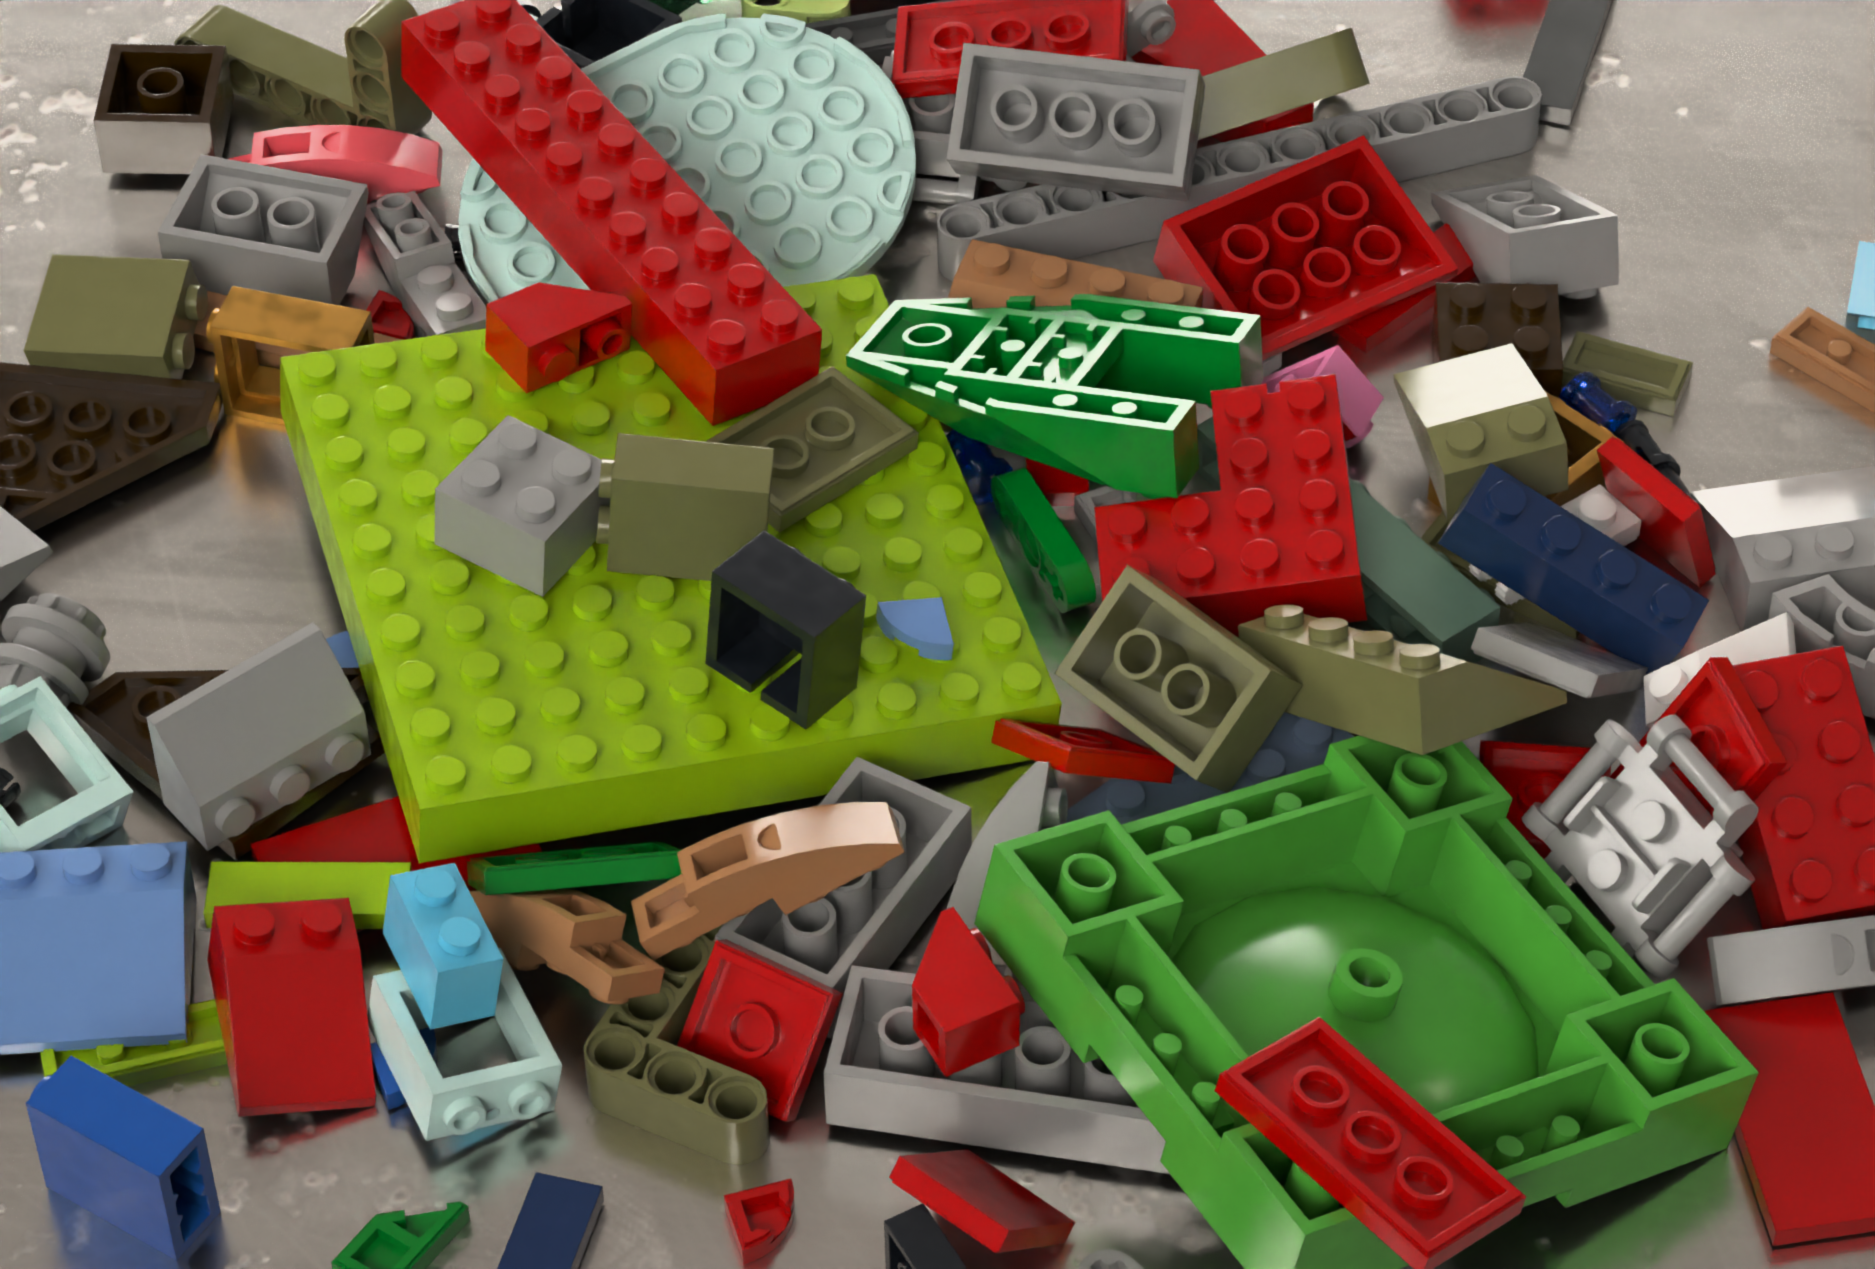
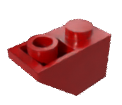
[485,282,632,394]
[912,907,1025,1077]

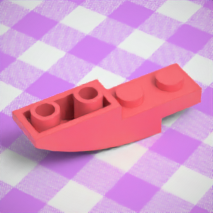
[228,125,443,204]

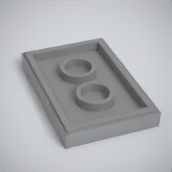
[1471,622,1648,699]

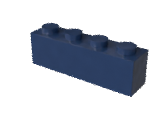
[1438,463,1709,674]

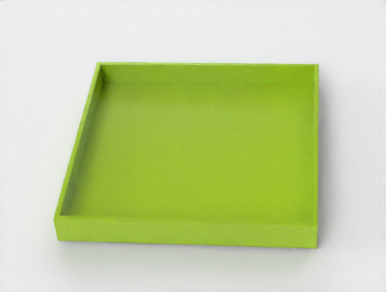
[280,274,1062,863]

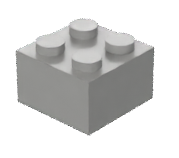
[434,415,611,597]

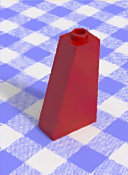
[1131,0,1314,142]

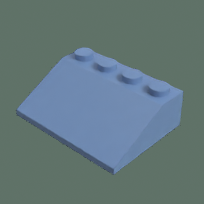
[0,841,196,1055]

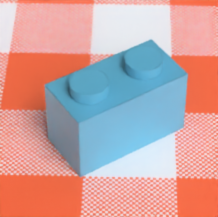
[383,863,504,1030]

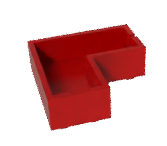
[1094,374,1367,637]
[1733,645,1875,930]

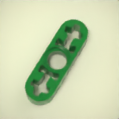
[991,467,1096,613]

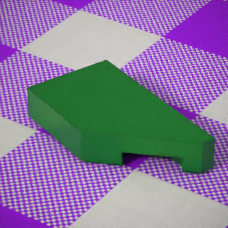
[331,1201,470,1269]

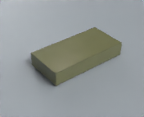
[1562,331,1693,417]

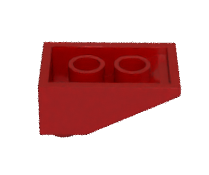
[207,898,376,1117]

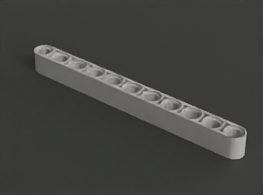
[937,76,1542,281]

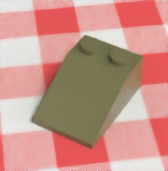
[1393,343,1569,522]

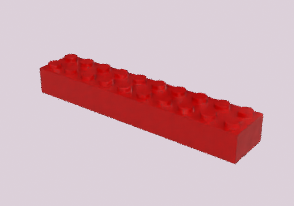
[401,0,822,426]

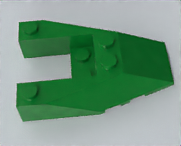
[846,294,1264,499]

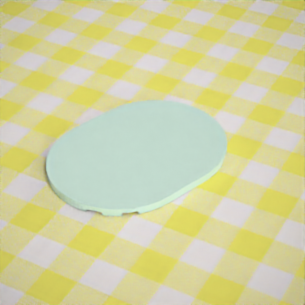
[458,13,916,306]

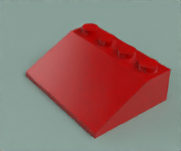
[1153,135,1459,361]

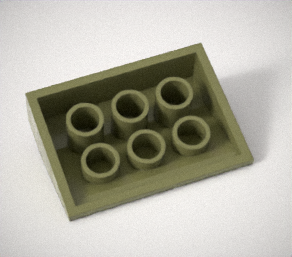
[1238,605,1567,755]

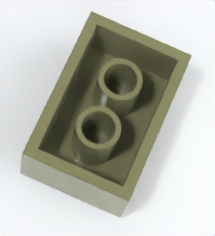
[1054,565,1302,793]

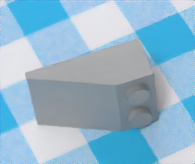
[1431,175,1619,299]

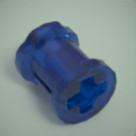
[1558,371,1638,433]
[946,429,1013,505]

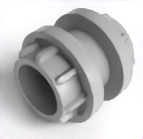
[0,593,110,708]

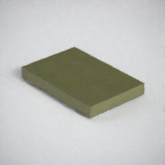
[705,366,919,533]

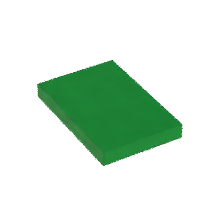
[467,841,682,895]

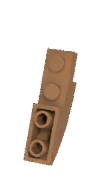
[631,802,905,961]
[469,888,665,1004]

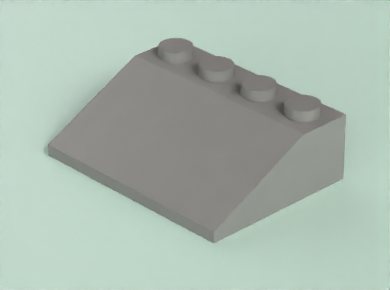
[1690,466,1875,632]

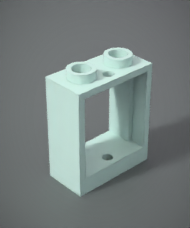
[0,676,133,853]
[368,948,562,1141]

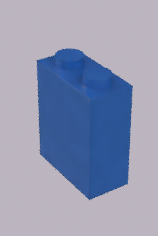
[26,1055,221,1261]

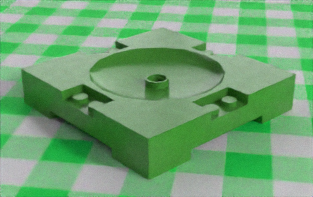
[974,736,1759,1269]

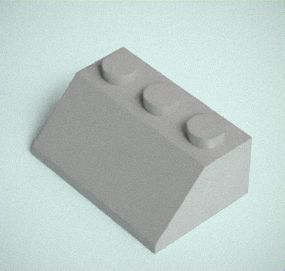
[158,154,369,305]
[146,622,371,851]

